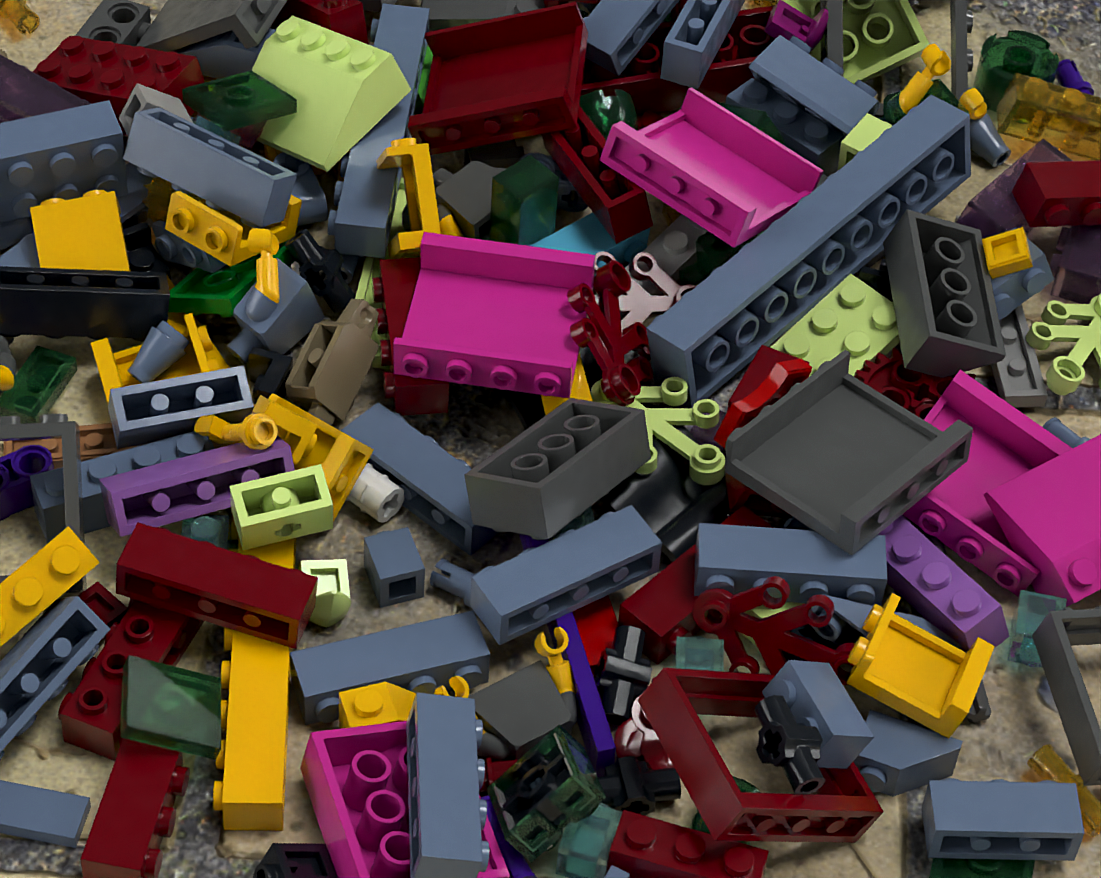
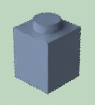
[364,527,425,608]

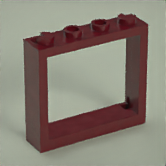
[638,667,884,843]

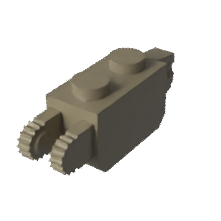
[285,299,380,426]

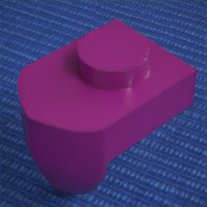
[764,0,828,51]

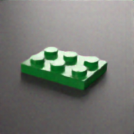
[168,240,295,317]

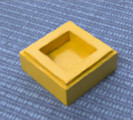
[982,227,1033,279]

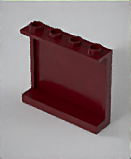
[407,2,588,155]

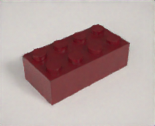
[23,36,209,136]

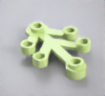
[1026,293,1101,395]
[591,377,725,485]

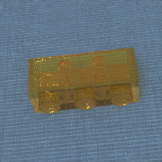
[997,73,1101,160]

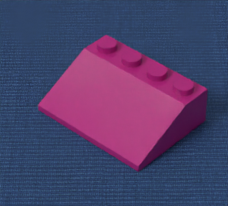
[983,434,1101,614]
[300,721,510,878]

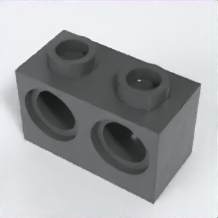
[75,0,151,46]

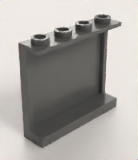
[136,0,287,52]
[725,350,973,555]

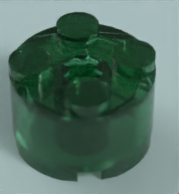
[973,30,1059,122]

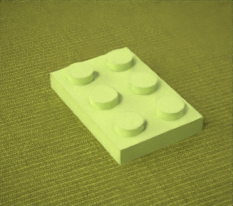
[770,274,900,377]

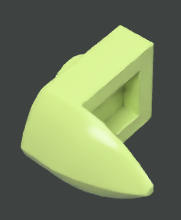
[298,559,351,627]

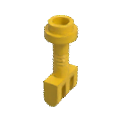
[194,413,278,450]

